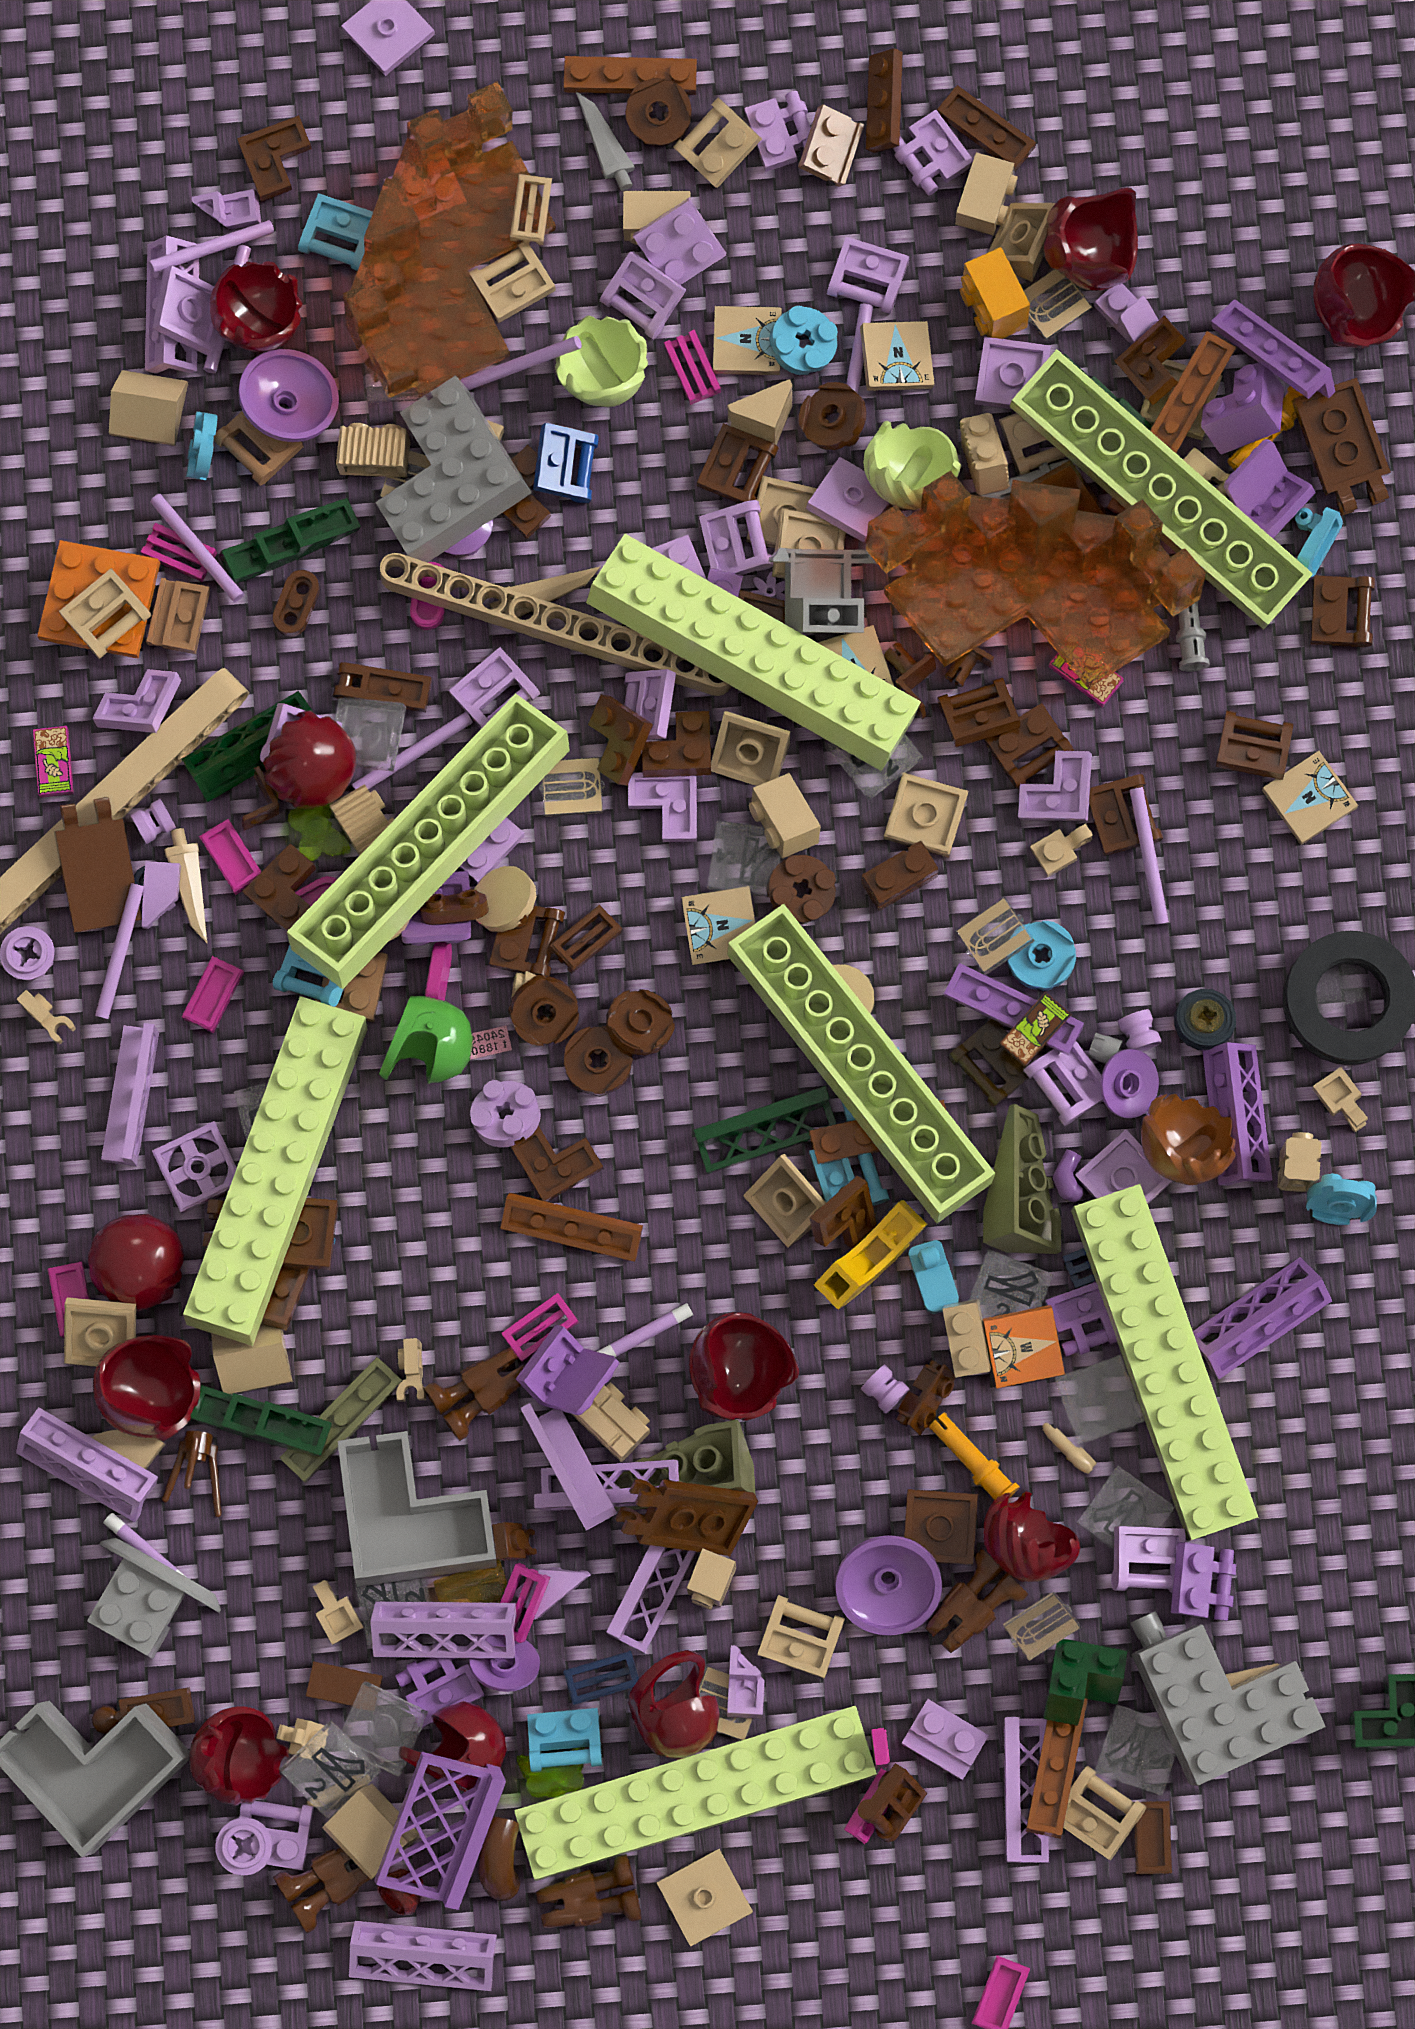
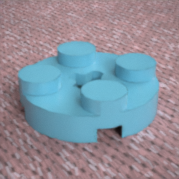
[769,306,838,375]
[186,411,217,480]
[1007,921,1076,991]
[1306,1173,1377,1225]

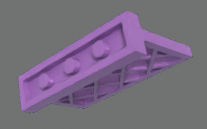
[375,1752,506,1910]

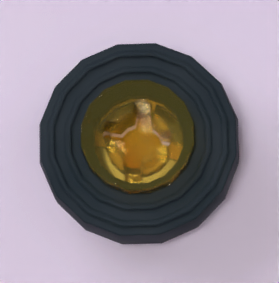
[1174,989,1236,1050]

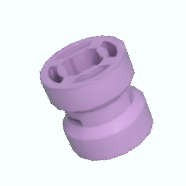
[130,799,176,844]
[1118,1009,1162,1052]
[861,1364,910,1413]

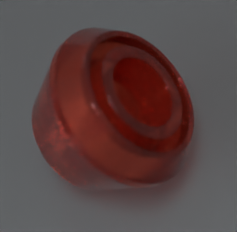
[378,1868,424,1915]

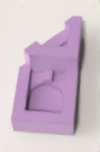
[192,189,261,229]

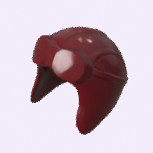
[1044,187,1138,291]
[1313,243,1415,349]
[689,1312,799,1421]
[93,1335,200,1442]

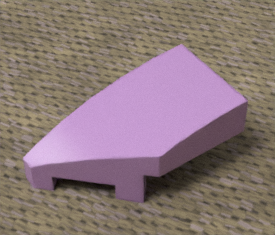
[142,861,181,929]
[515,1567,590,1620]
[727,1645,764,1719]

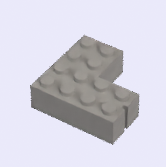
[376,375,532,562]
[337,1431,497,1587]
[1131,1624,1326,1786]
[0,1700,190,1858]

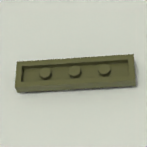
[279,1357,402,1483]

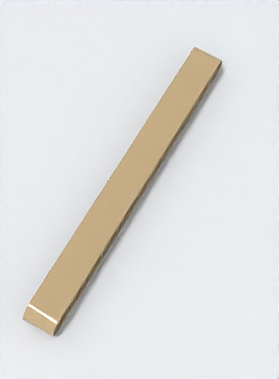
[380,553,731,696]
[0,668,249,934]

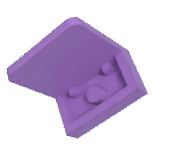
[1224,439,1316,538]
[402,871,471,946]
[516,1325,619,1415]

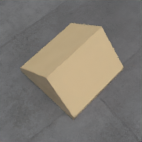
[989,203,1055,282]
[109,370,188,446]
[727,379,792,445]
[711,711,790,786]
[743,1154,826,1248]
[211,1323,293,1395]
[322,1784,420,1879]

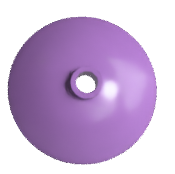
[238,349,339,442]
[836,1536,942,1635]

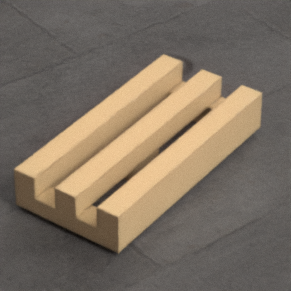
[510,174,552,245]

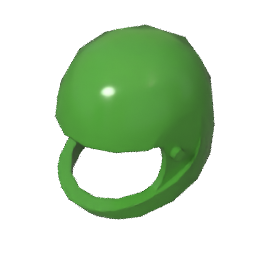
[379,996,473,1084]

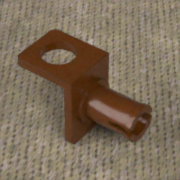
[944,606,994,687]
[884,642,936,720]
[242,766,279,831]

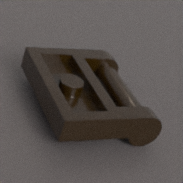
[947,1019,1034,1109]

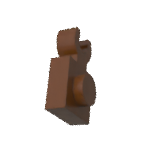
[492,1522,537,1561]

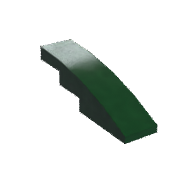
[219,498,361,584]
[190,1385,332,1457]

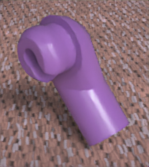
[1053,1149,1083,1202]

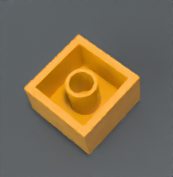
[960,247,1030,339]

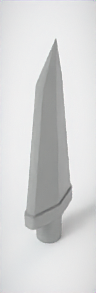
[576,92,635,191]

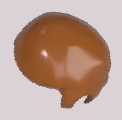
[1141,1094,1236,1186]

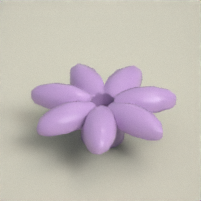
[752,572,785,601]

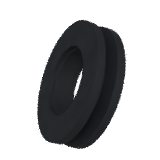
[1283,930,1415,1065]

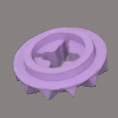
[0,926,55,981]
[215,1818,273,1875]

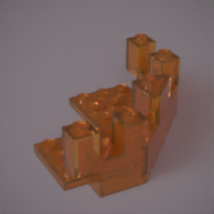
[343,81,556,399]
[866,470,1206,689]

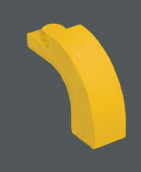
[814,1200,927,1309]

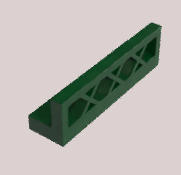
[182,691,313,802]
[694,1086,836,1174]

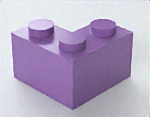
[1201,362,1284,454]

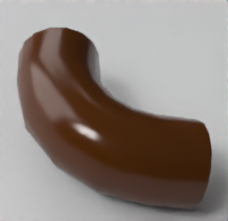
[478,1817,520,1901]

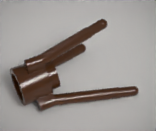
[162,1431,221,1517]

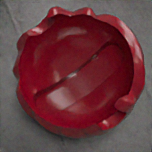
[210,261,303,352]
[263,711,356,809]
[88,1214,184,1313]
[984,1491,1080,1582]
[189,1706,289,1806]

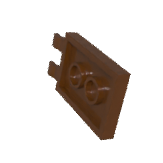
[1292,378,1391,516]
[54,797,142,933]
[203,1198,338,1271]
[615,1479,758,1556]

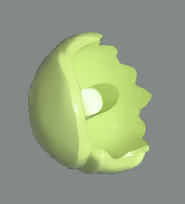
[555,315,648,407]
[863,421,961,510]

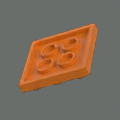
[37,540,160,659]

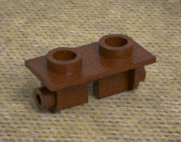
[895,1360,956,1436]

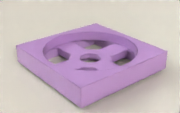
[152,1121,237,1214]

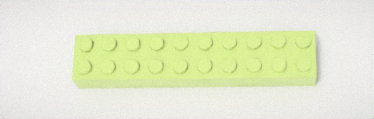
[1009,349,1313,629]
[586,534,921,771]
[287,693,570,989]
[727,904,995,1223]
[183,996,367,1346]
[1071,1184,1258,1541]
[514,1706,877,1881]

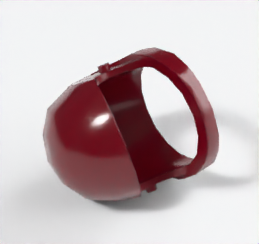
[628,1650,720,1759]
[398,1701,507,1792]

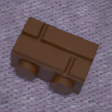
[861,840,939,911]

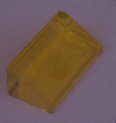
[433,1560,508,1603]

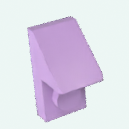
[1094,284,1158,345]

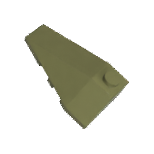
[983,1104,1061,1254]
[608,1420,756,1511]

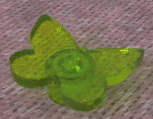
[288,802,351,861]
[517,1747,585,1798]

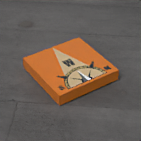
[982,1305,1065,1388]

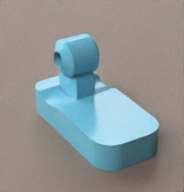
[1295,507,1343,577]
[908,1240,959,1314]

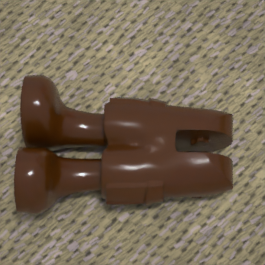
[424,1347,525,1442]
[925,1549,1029,1653]
[273,1847,370,1934]
[535,1854,642,1928]

